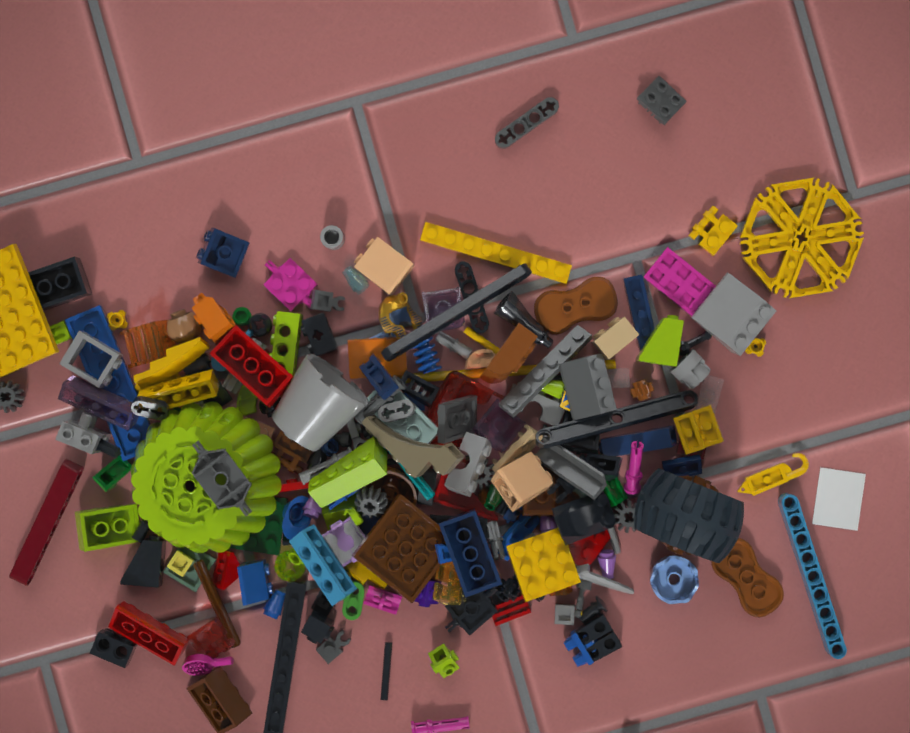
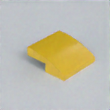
[673,405,724,455]

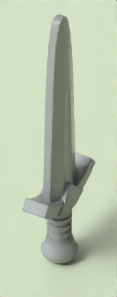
[576,564,634,594]

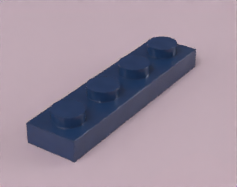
[623,274,655,352]

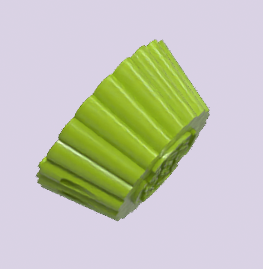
[131,401,282,554]

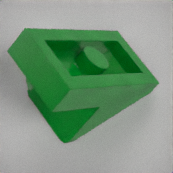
[92,455,132,492]

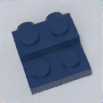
[196,228,250,278]

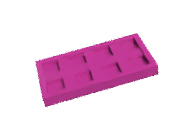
[643,247,716,317]

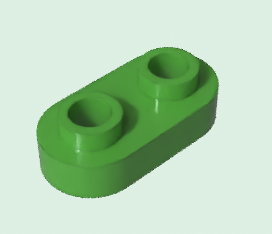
[342,581,365,620]

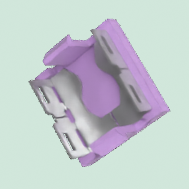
[322,517,365,567]

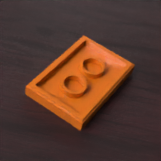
[347,337,407,379]

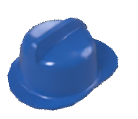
[282,496,312,540]

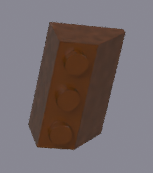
[186,666,253,733]

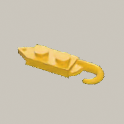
[737,453,809,496]

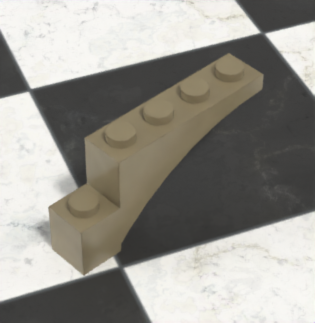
[362,415,465,478]

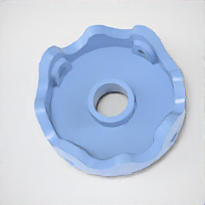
[650,555,699,604]

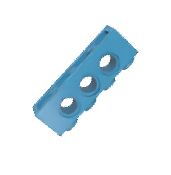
[289,524,357,606]

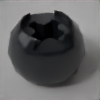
[248,313,272,337]

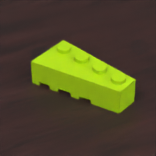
[308,436,387,508]

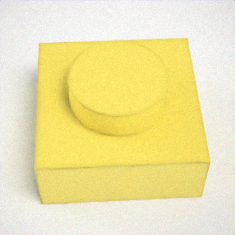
[167,550,194,577]

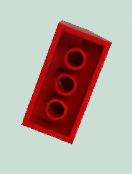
[209,325,293,408]
[108,601,190,666]

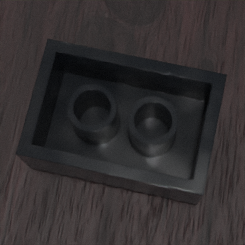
[28,256,92,311]

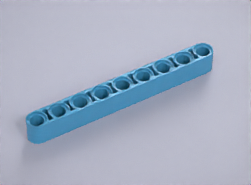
[778,493,847,659]

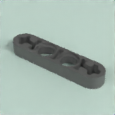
[495,97,559,149]

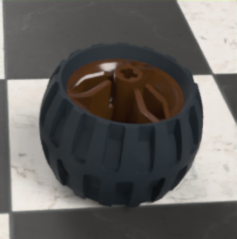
[634,468,744,563]

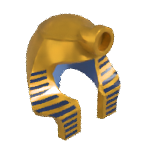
[378,292,422,340]

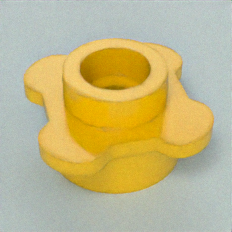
[107,310,128,331]
[745,338,766,357]

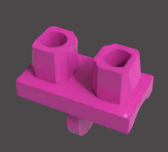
[363,585,402,615]

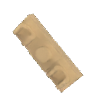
[492,425,543,473]

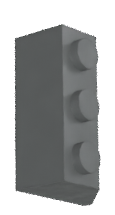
[559,353,617,420]

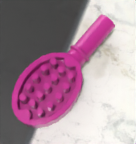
[182,654,234,676]

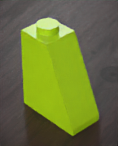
[636,315,684,367]

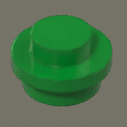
[232,307,252,326]

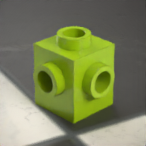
[428,644,460,678]

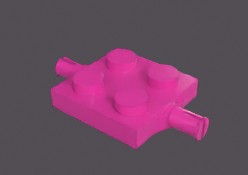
[263,258,318,312]

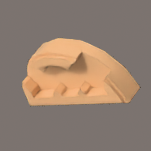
[465,349,495,369]

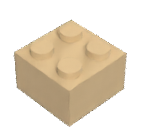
[591,317,639,360]

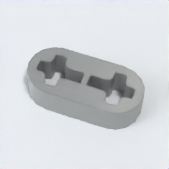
[378,400,416,422]

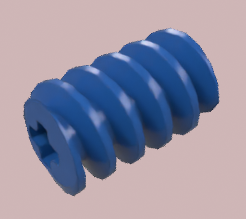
[412,336,442,374]

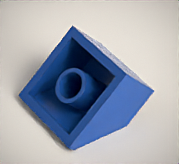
[237,559,273,606]

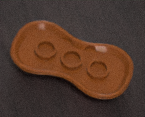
[534,277,618,335]
[711,538,784,618]

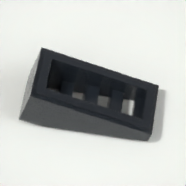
[401,370,440,407]

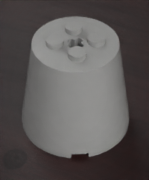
[272,354,369,451]

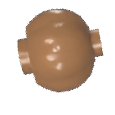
[166,309,202,343]

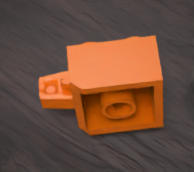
[192,293,236,345]

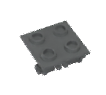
[637,76,687,125]

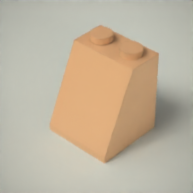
[354,237,415,296]
[491,452,553,512]

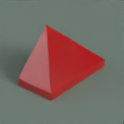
[212,550,240,590]

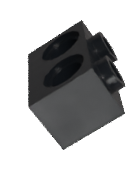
[89,628,137,668]

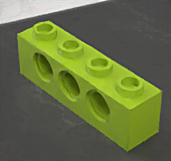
[269,311,303,389]

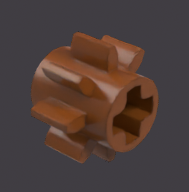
[629,379,655,401]

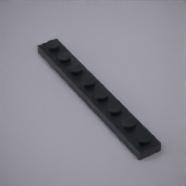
[263,581,307,733]

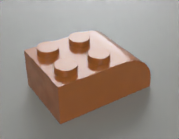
[479,323,538,384]

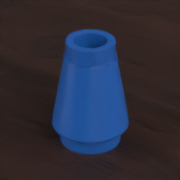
[263,589,285,619]

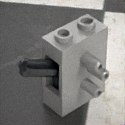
[55,412,122,458]

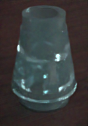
[342,266,369,295]

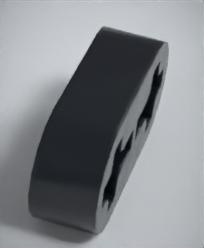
[131,396,169,420]

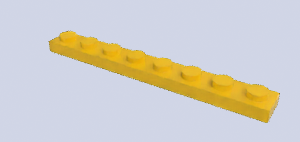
[420,222,572,284]

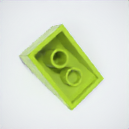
[75,504,139,552]

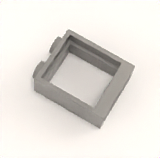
[59,331,123,388]

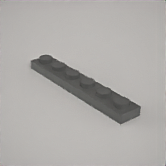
[499,325,593,418]

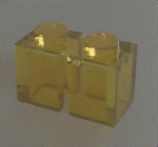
[433,561,462,605]

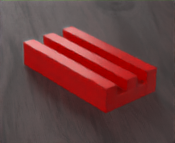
[492,594,531,626]

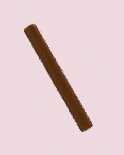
[193,559,241,648]

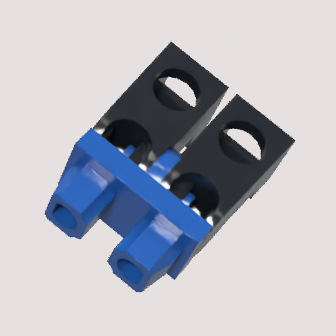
[563,612,623,667]

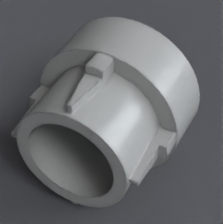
[670,349,711,389]

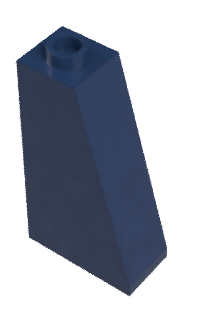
[599,425,678,456]

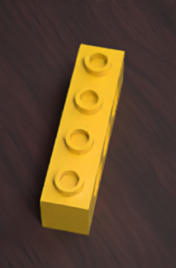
[137,369,219,412]

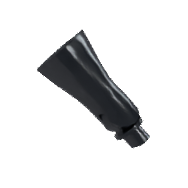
[494,291,553,349]

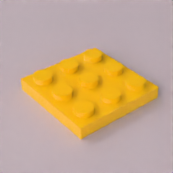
[506,528,581,602]

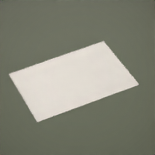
[812,467,866,531]

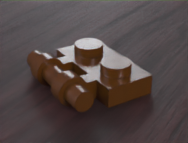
[271,430,313,474]

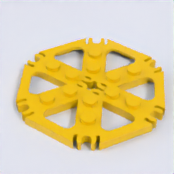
[739,177,864,299]

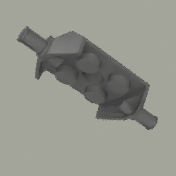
[192,440,252,517]

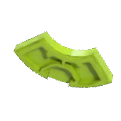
[237,385,258,416]

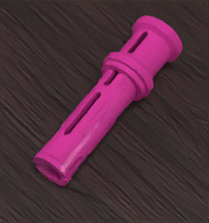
[624,441,644,495]
[411,716,470,733]

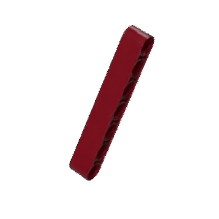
[9,459,84,586]

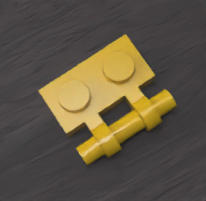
[688,206,738,256]

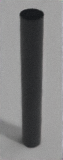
[380,642,392,700]

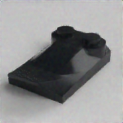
[552,492,616,545]

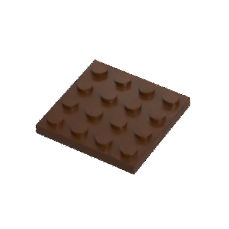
[352,494,446,603]

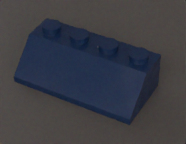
[439,508,502,597]

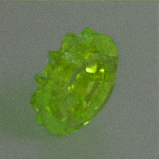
[275,551,305,581]

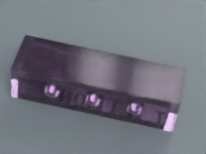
[58,375,140,430]

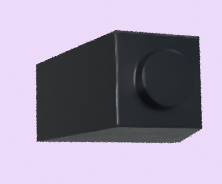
[120,535,166,588]

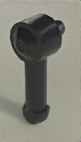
[679,331,712,355]

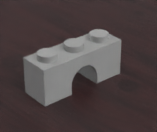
[508,381,565,426]
[444,432,492,497]

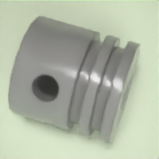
[320,225,345,250]

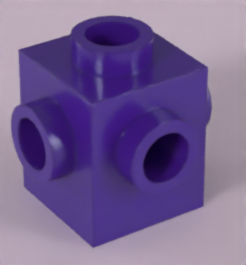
[415,579,441,607]

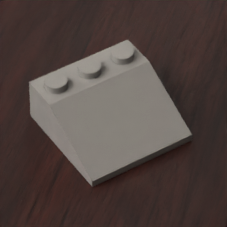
[691,272,776,356]

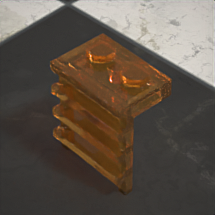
[120,320,176,369]

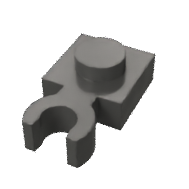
[310,290,345,312]
[316,630,351,664]

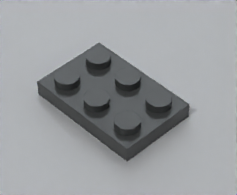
[437,395,477,444]

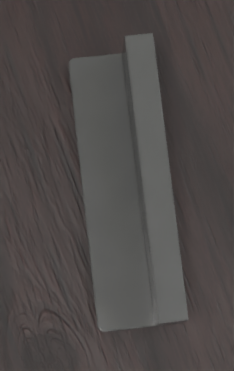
[535,435,607,500]

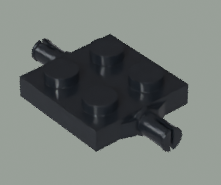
[445,586,499,636]

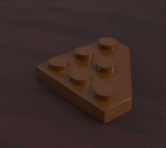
[522,464,580,516]

